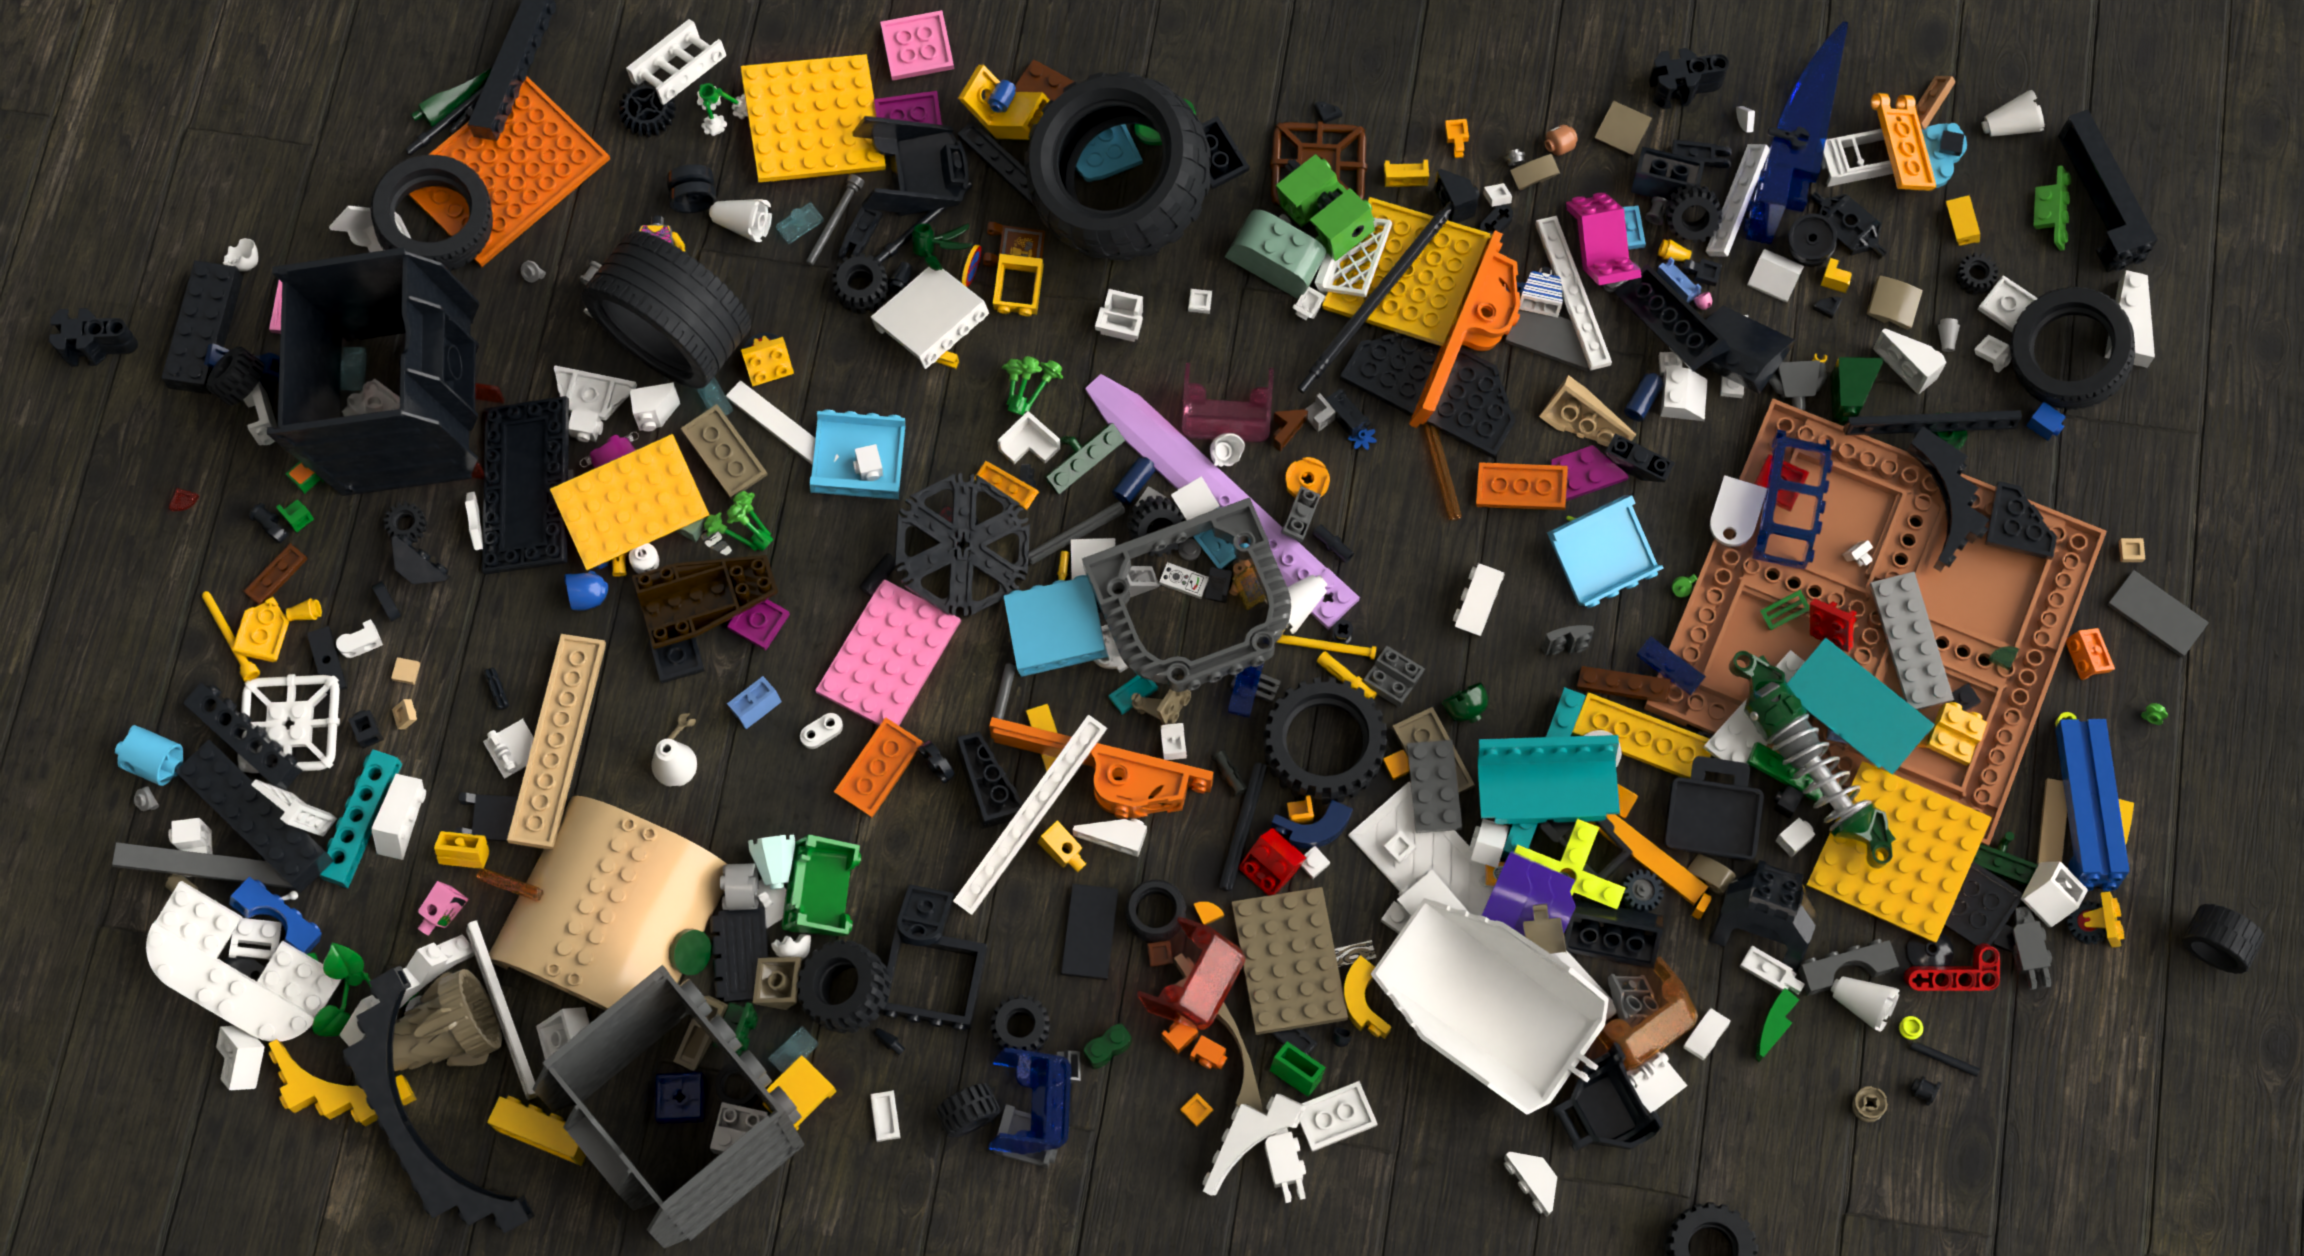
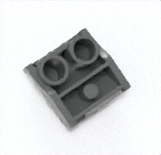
[1608,974,1658,1029]

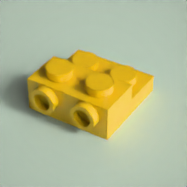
[1926,702,1987,766]

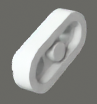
[800,713,843,749]

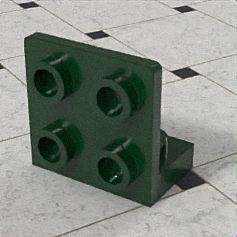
[713,1002,758,1056]

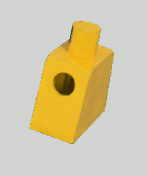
[1037,820,1087,873]

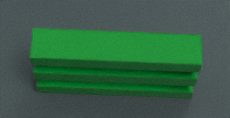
[1760,589,1810,630]

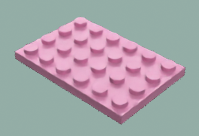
[816,579,961,726]

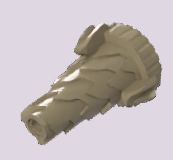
[352,969,502,1074]

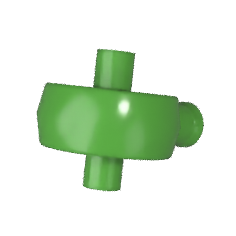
[1671,574,1698,597]

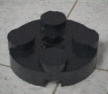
[917,740,955,784]

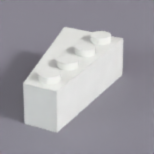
[2104,270,2155,368]

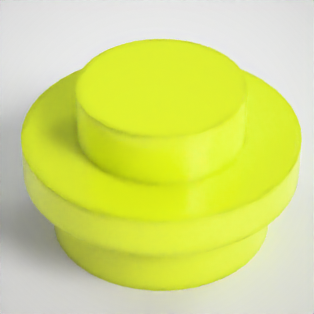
[1899,1016,1923,1040]

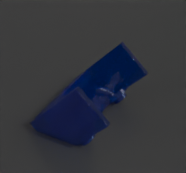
[989,1047,1071,1154]

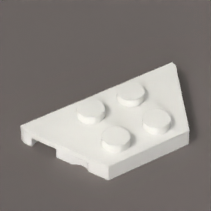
[554,366,637,421]

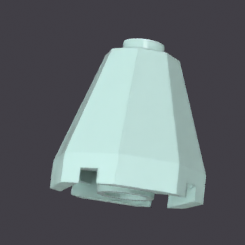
[748,835,795,890]

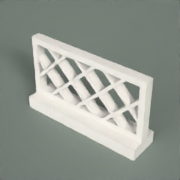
[1315,218,1392,297]
[251,779,337,837]

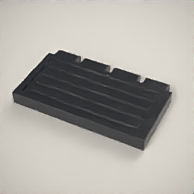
[710,906,769,1003]

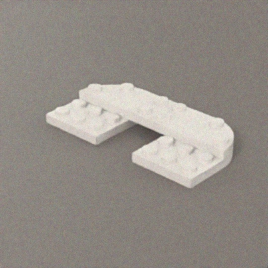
[146,881,342,1041]

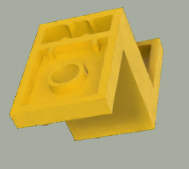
[958,65,1050,140]

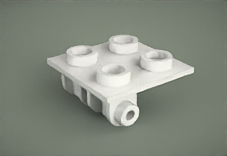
[483,719,534,779]
[1627,1049,1687,1113]

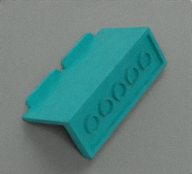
[1787,638,1935,775]
[1477,735,1620,824]

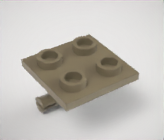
[1131,675,1191,725]

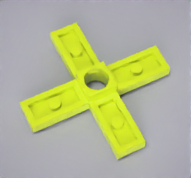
[1514,819,1625,909]

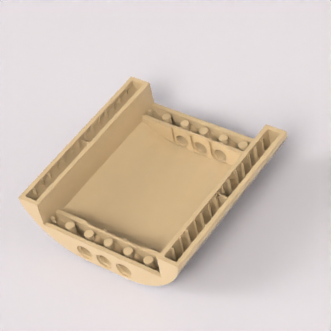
[489,796,727,1010]

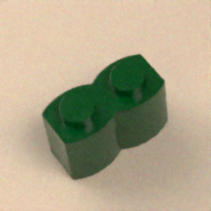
[1084,1024,1132,1069]

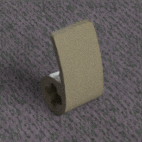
[1687,854,1736,895]

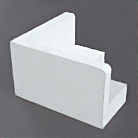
[997,411,1060,464]
[216,1026,264,1090]

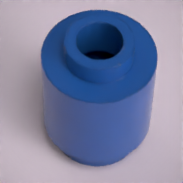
[988,80,1016,113]

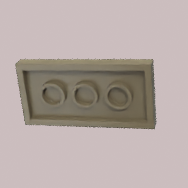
[681,404,767,499]
[1392,707,1475,794]

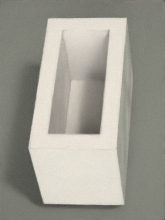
[1469,819,1509,868]

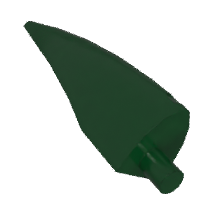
[410,68,492,127]

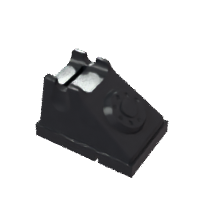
[1202,116,1250,189]

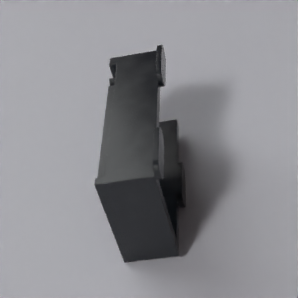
[1540,817,1633,880]

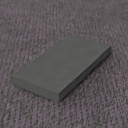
[1505,309,1602,371]
[2108,570,2209,658]

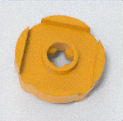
[1285,457,1330,497]

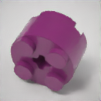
[590,435,636,468]

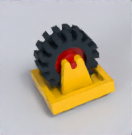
[2067,892,2125,948]

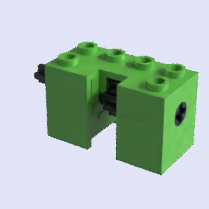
[1276,154,1375,262]

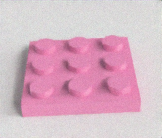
[880,10,954,81]

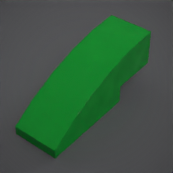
[1756,988,1799,1062]

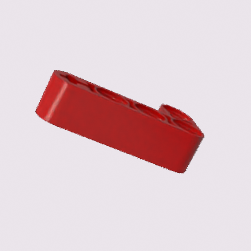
[1904,943,2000,991]

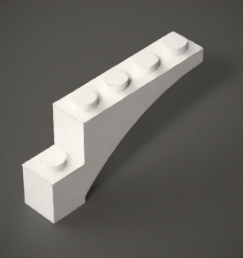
[1203,1094,1306,1195]

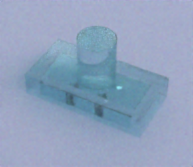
[776,202,824,244]
[696,376,733,415]
[768,1026,819,1074]

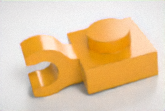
[1445,119,1469,158]

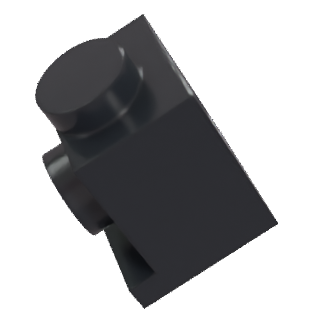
[349,710,384,749]

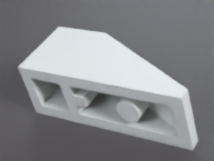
[1073,819,1147,857]

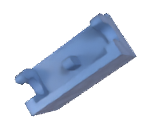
[1657,257,1702,303]
[727,676,782,729]

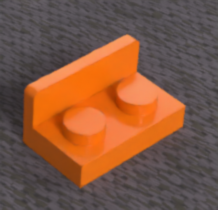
[2065,628,2115,680]

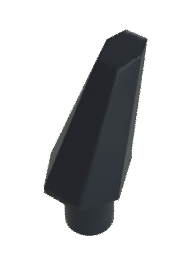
[873,1028,905,1055]

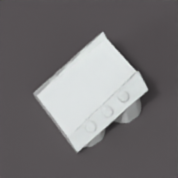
[342,379,400,416]

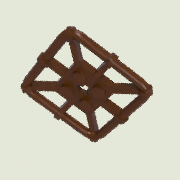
[1270,121,1368,206]

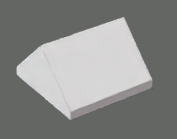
[1747,249,1804,303]

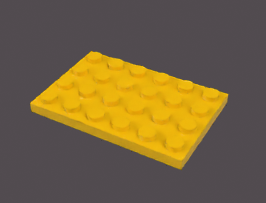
[550,434,710,571]

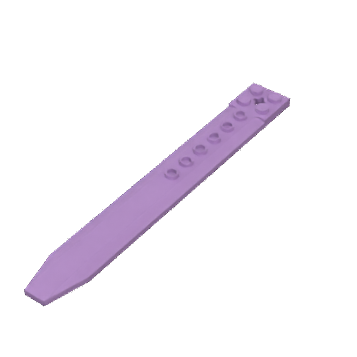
[1085,374,1359,630]

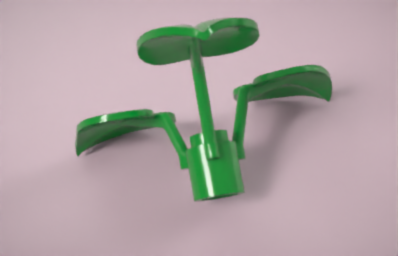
[312,942,419,1036]

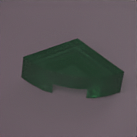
[1988,646,2019,670]

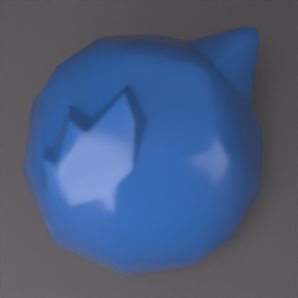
[564,570,608,611]

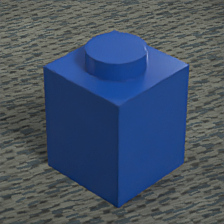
[2026,402,2066,441]

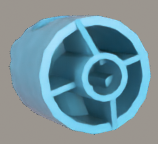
[115,725,183,786]

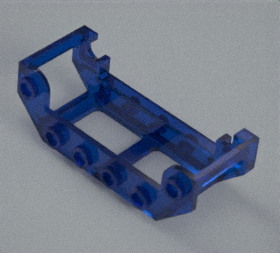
[1752,429,1833,570]

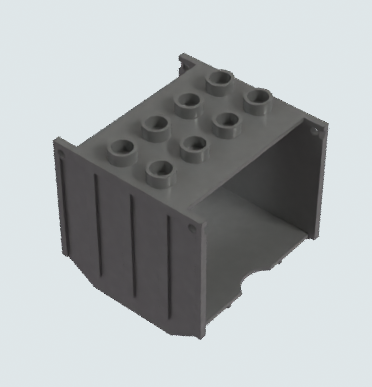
[532,964,805,1248]

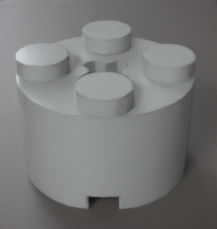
[720,863,759,910]

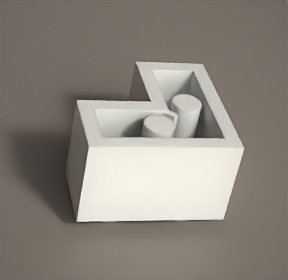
[169,818,213,877]

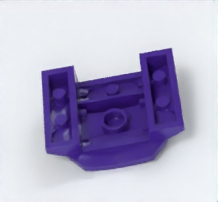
[1482,851,1576,937]

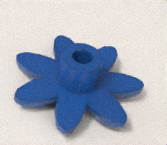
[1348,428,1377,450]

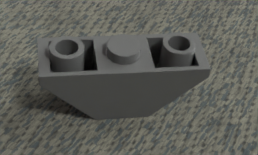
[1281,486,1321,542]

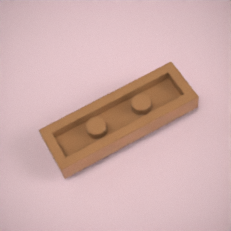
[1915,76,1956,130]

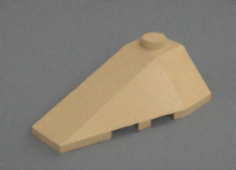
[1539,375,1636,447]

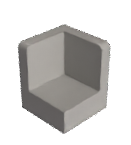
[1305,393,1336,432]

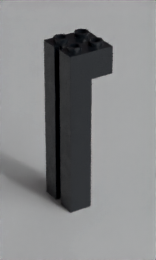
[2058,109,2158,272]

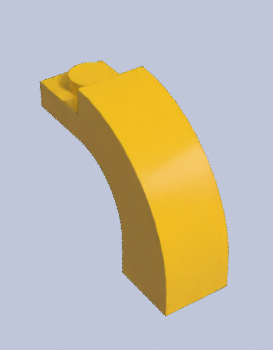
[1343,955,1392,1039]

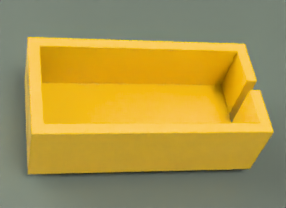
[487,1096,586,1166]

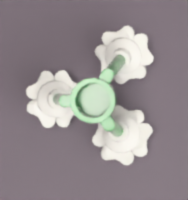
[697,83,748,136]

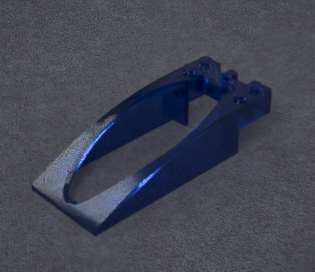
[1743,21,1848,245]

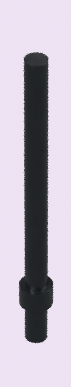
[405,85,485,156]
[874,181,972,263]

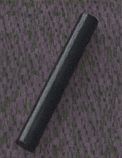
[1910,1040,1980,1077]

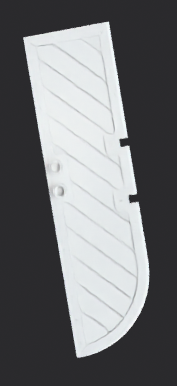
[1348,782,1617,1020]

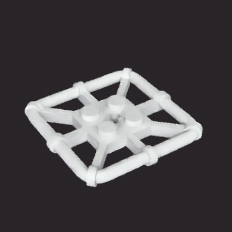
[238,674,340,773]

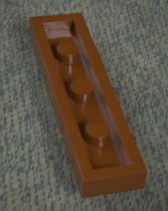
[1577,666,1671,703]

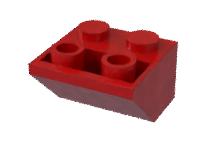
[1238,828,1306,896]

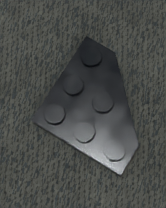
[1985,481,2057,560]

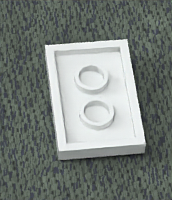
[1299,1081,1377,1152]

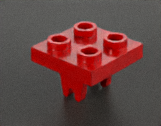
[1810,598,1857,652]

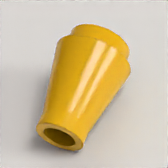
[1658,239,1692,262]
[286,598,322,621]

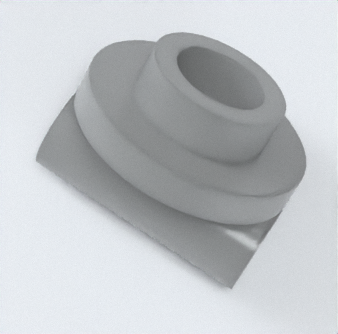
[521,260,546,282]
[134,786,159,811]

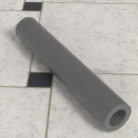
[992,664,1016,720]

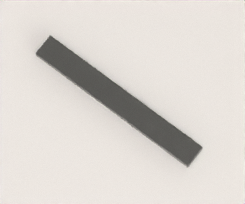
[112,842,295,889]

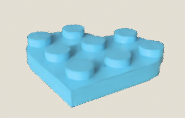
[1921,123,1967,188]
[1076,124,1143,182]

